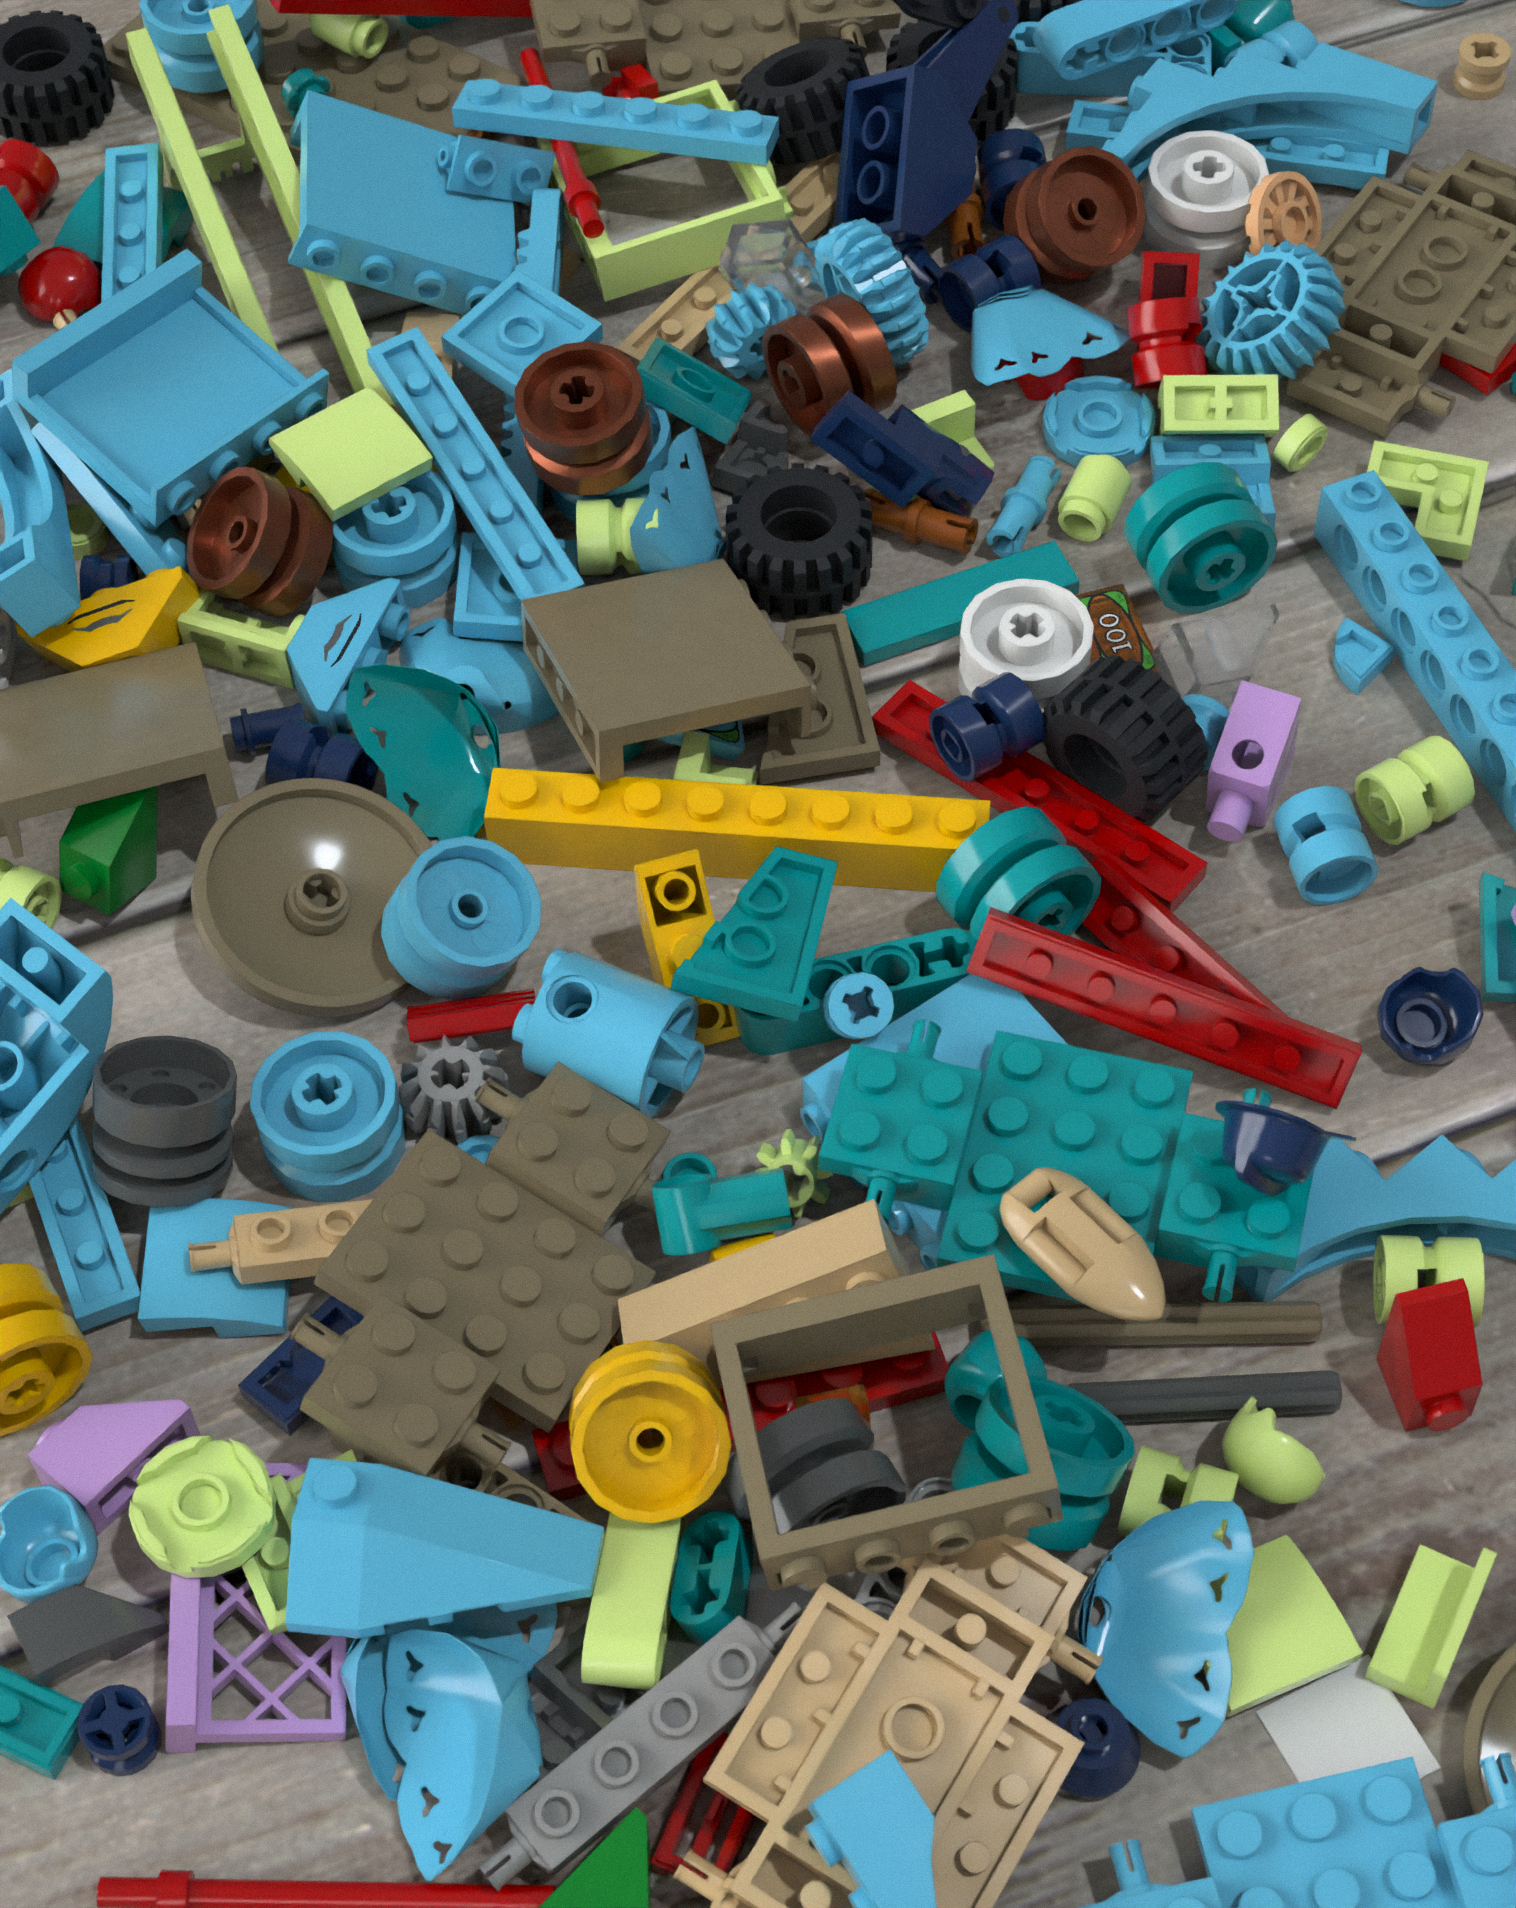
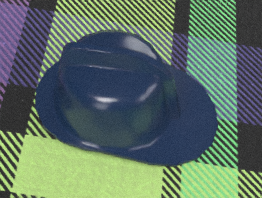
[1215,1100,1356,1196]

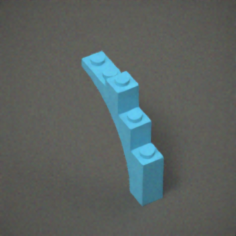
[1102,42,1438,183]
[1234,1135,1516,1302]

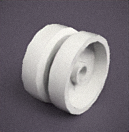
[1144,130,1269,270]
[958,578,1094,713]

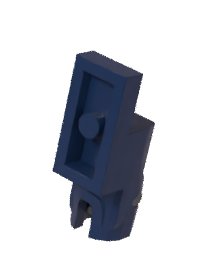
[810,390,995,517]

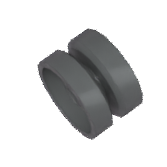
[721,1398,907,1547]

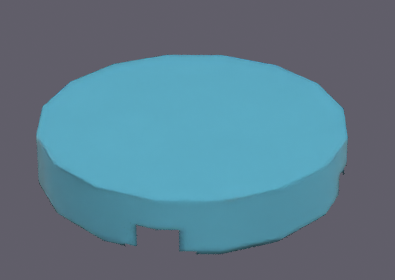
[1042,375,1156,467]

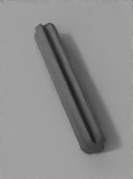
[1067,1370,1342,1423]

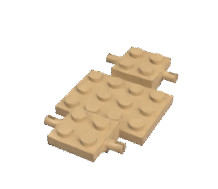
[673,1534,1104,1908]

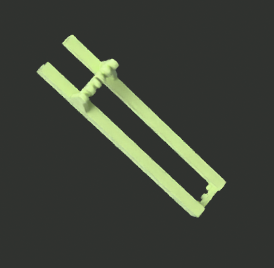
[126,4,394,409]

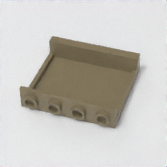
[521,558,818,783]
[0,641,239,859]

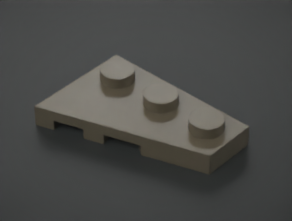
[760,613,880,785]

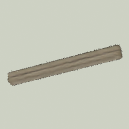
[979,1301,1322,1347]

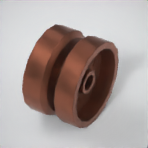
[1003,146,1146,285]
[762,293,897,437]
[515,341,653,496]
[186,467,333,617]

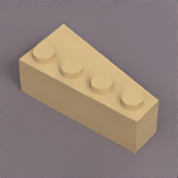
[618,1199,935,1389]

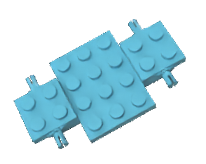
[1079,1752,1516,1908]

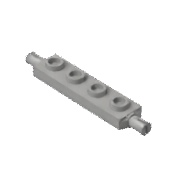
[478,1602,802,1891]

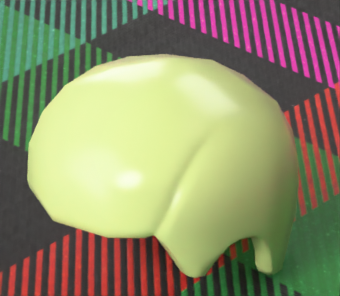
[1222,1397,1326,1504]

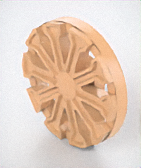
[1245,171,1322,255]

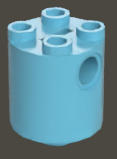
[512,948,705,1118]

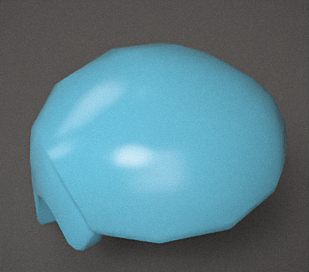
[0,1485,99,1605]

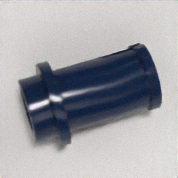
[893,238,941,304]
[229,703,305,756]

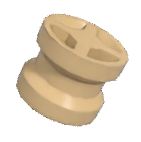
[1453,32,1512,100]

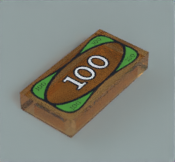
[1075,584,1164,679]

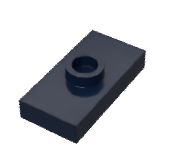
[238,1296,364,1436]

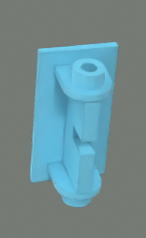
[438,135,556,204]

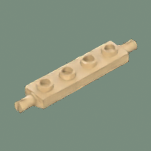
[188,1199,373,1285]

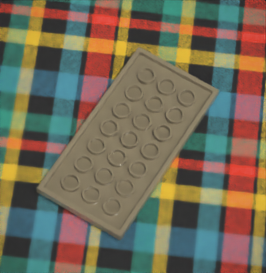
[104,0,529,166]

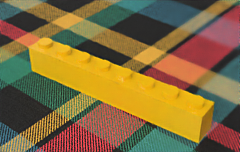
[484,768,991,892]

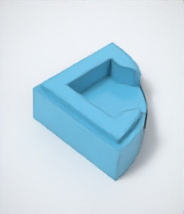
[1333,617,1395,696]

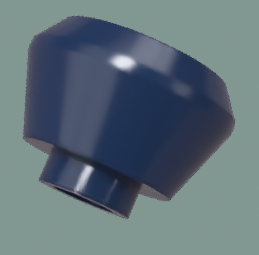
[1047,1698,1141,1799]

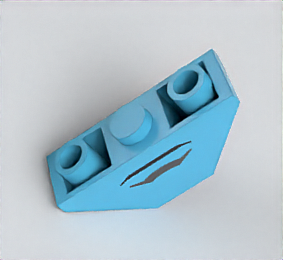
[287,577,410,737]

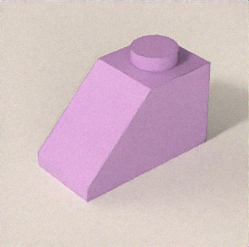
[28,1399,201,1536]

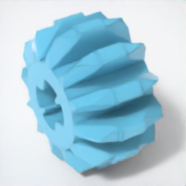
[705,282,799,381]

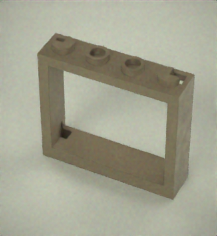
[710,1254,1064,1591]

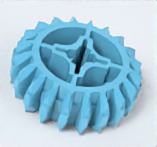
[815,218,929,367]
[1196,240,1347,383]

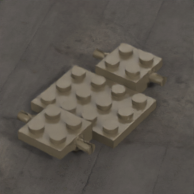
[529,0,901,99]
[1286,149,1516,438]
[290,1061,671,1477]

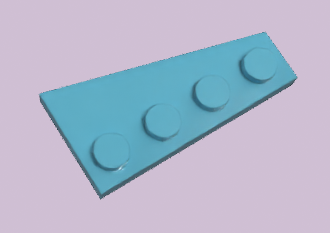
[31,421,201,588]

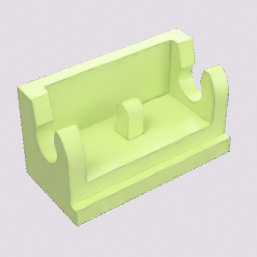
[1157,374,1279,437]
[177,588,306,689]

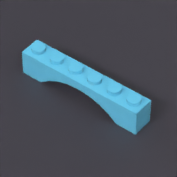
[0,368,81,638]
[804,1749,937,1908]

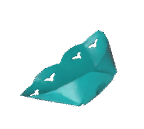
[345,664,501,842]

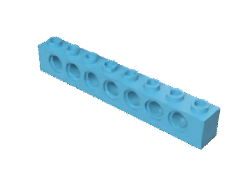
[1313,470,1516,832]

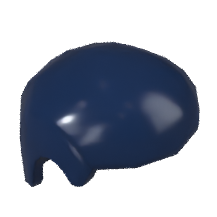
[1377,967,1484,1066]

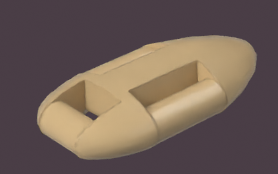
[999,1167,1166,1322]

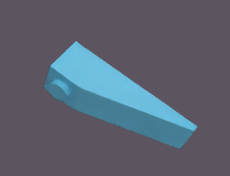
[285,1458,605,1638]

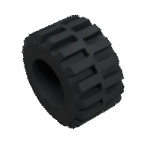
[0,10,115,146]
[886,19,1018,141]
[736,37,870,165]
[725,463,873,620]
[1042,655,1208,823]

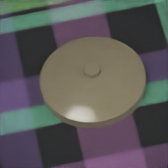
[191,778,432,1017]

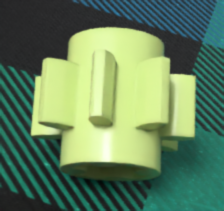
[755,1128,833,1218]

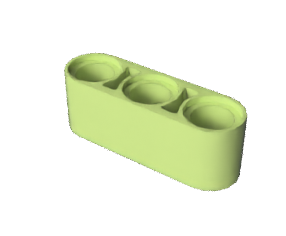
[581,1512,686,1690]

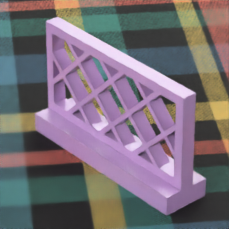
[166,1463,346,1753]

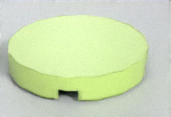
[129,1436,277,1578]

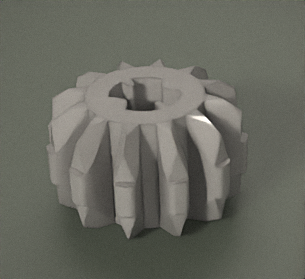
[399,1034,510,1144]

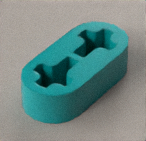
[670,1511,754,1645]

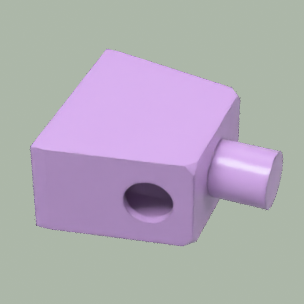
[1205,680,1302,842]

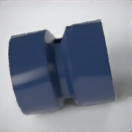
[976,128,1047,231]
[937,234,1041,333]
[929,672,1046,782]
[265,718,378,791]

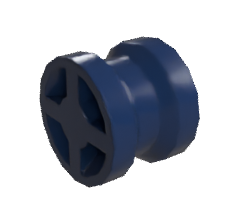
[79,554,139,600]
[78,1684,162,1776]

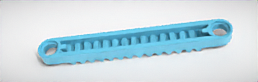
[501,188,564,518]

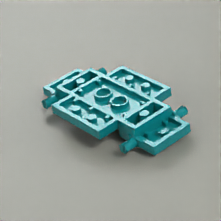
[819,1019,1315,1303]

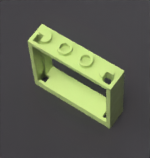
[536,80,794,302]

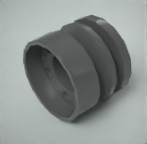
[91,1035,237,1207]

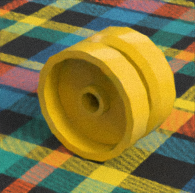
[0,1263,93,1437]
[569,1340,731,1524]

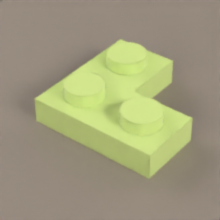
[1367,440,1489,562]

